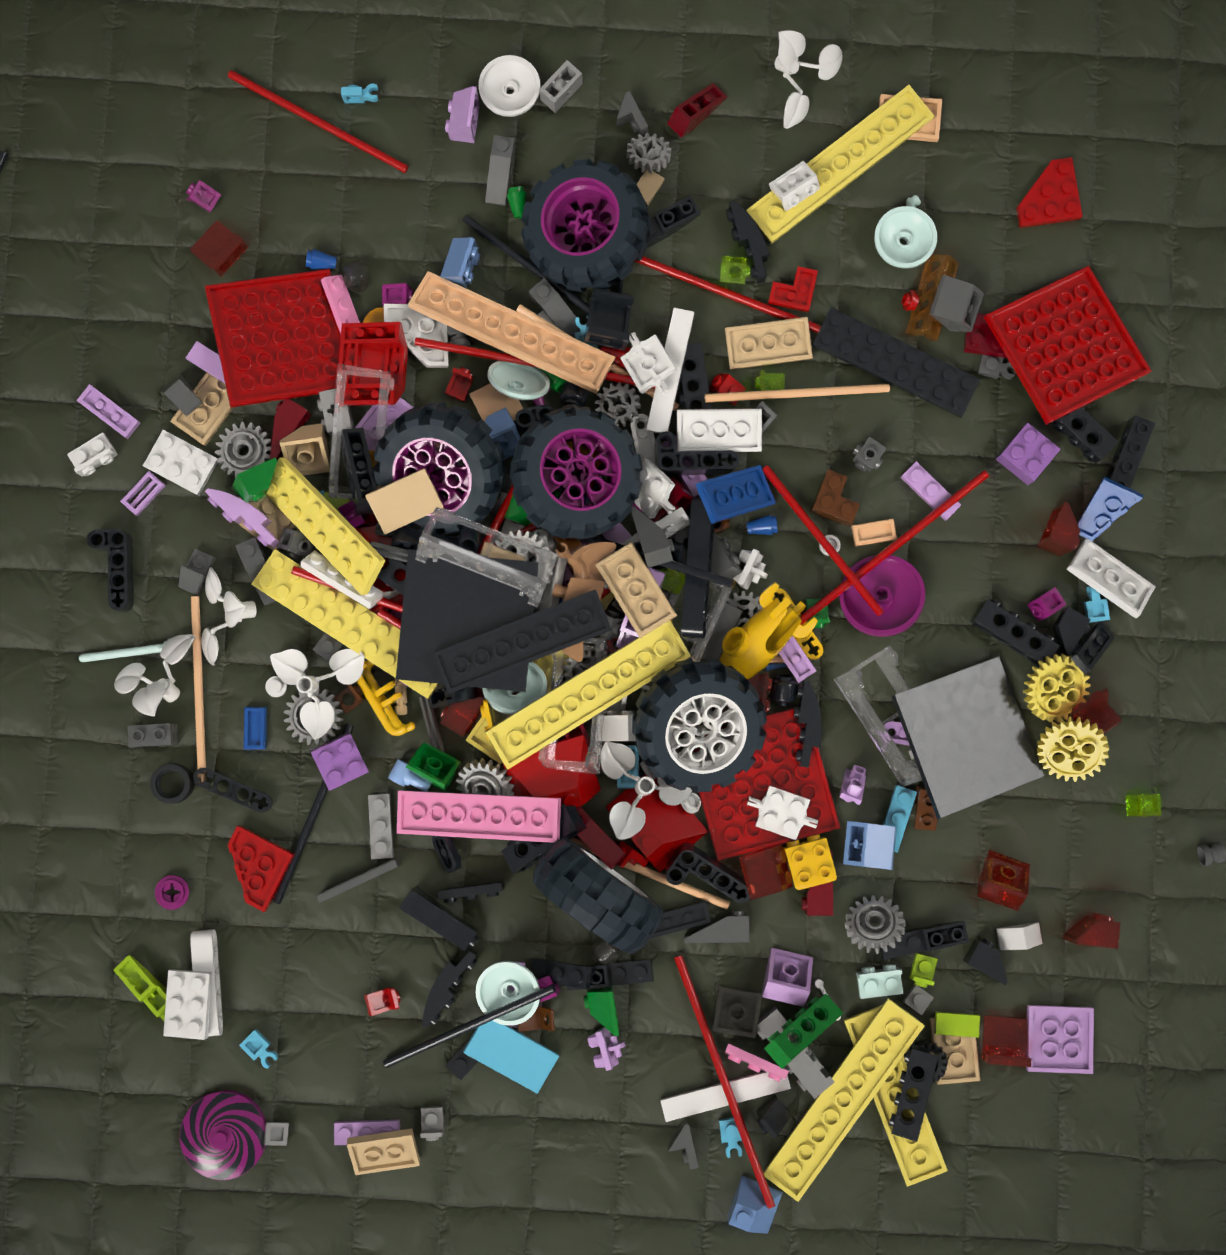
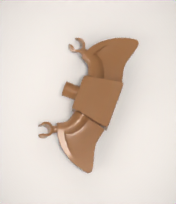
[552,542,616,662]

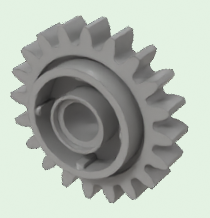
[215,422,272,478]
[284,687,343,745]
[456,758,514,796]
[845,895,905,954]

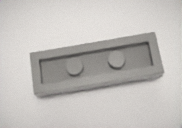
[368,794,394,859]

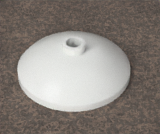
[478,55,540,117]

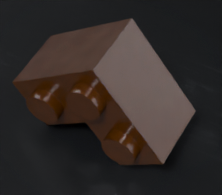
[810,469,860,527]

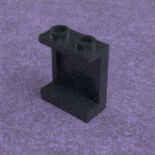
[584,288,634,351]

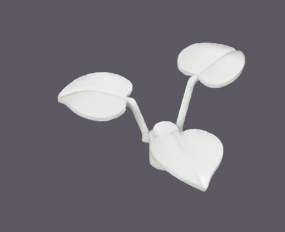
[775,30,842,129]
[201,567,256,666]
[114,634,195,716]
[270,649,365,740]
[600,741,692,840]

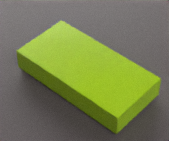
[934,1011,980,1038]

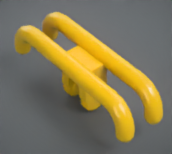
[356,660,416,736]

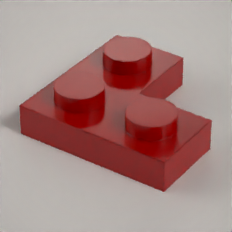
[768,266,818,312]

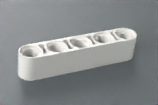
[191,929,223,1037]

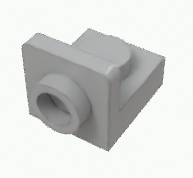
[420,1106,444,1141]

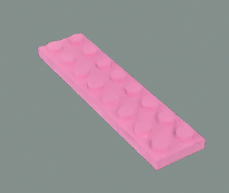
[397,790,561,843]

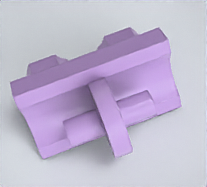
[840,765,866,805]
[587,1027,626,1071]

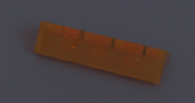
[906,255,959,341]

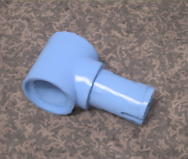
[388,759,431,792]

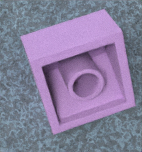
[445,86,480,143]
[762,948,813,1007]

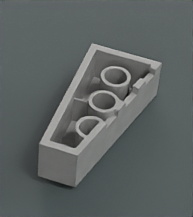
[755,1006,835,1099]

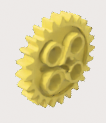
[1023,654,1091,722]
[1037,716,1109,782]

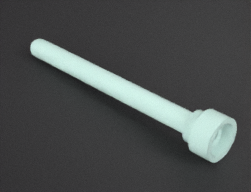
[79,638,171,662]

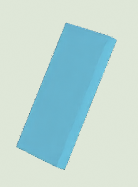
[463,1021,559,1094]

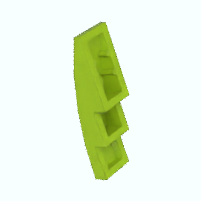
[114,955,167,1021]

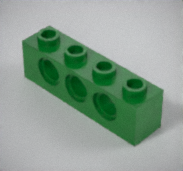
[764,994,844,1069]

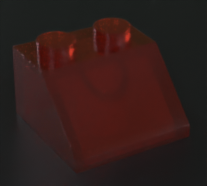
[1037,502,1081,556]
[440,697,486,737]
[739,845,793,900]
[977,850,1030,911]
[1063,913,1121,949]

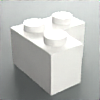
[598,711,638,741]

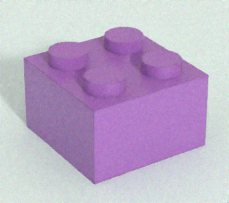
[996,423,1060,485]
[310,732,368,791]

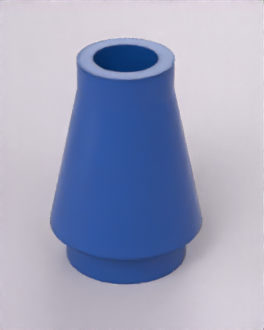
[306,249,337,270]
[747,515,778,535]

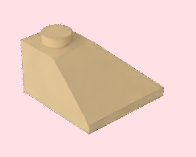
[280,423,331,476]

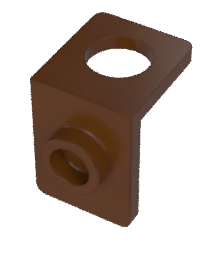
[335,683,366,713]
[517,1006,555,1032]

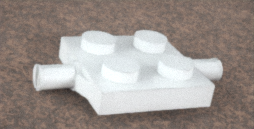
[620,332,677,395]
[634,459,675,518]
[747,785,818,840]

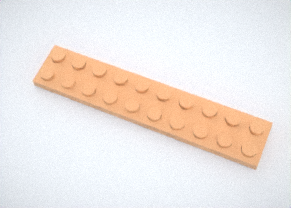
[408,271,615,394]

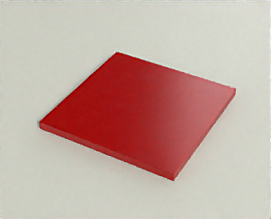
[984,266,1152,425]
[205,269,341,408]
[692,708,840,861]

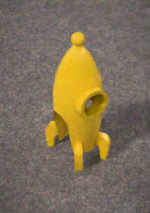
[719,582,818,680]

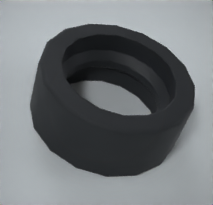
[150,764,194,804]

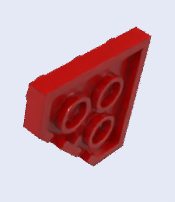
[1016,157,1083,228]
[228,825,295,912]

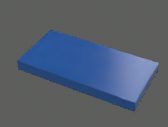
[695,465,776,524]

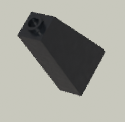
[399,886,479,951]

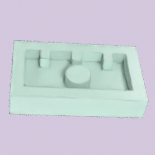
[856,964,903,999]

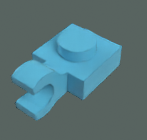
[341,84,378,104]
[1084,586,1110,623]

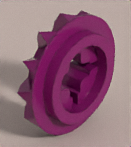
[155,875,190,910]

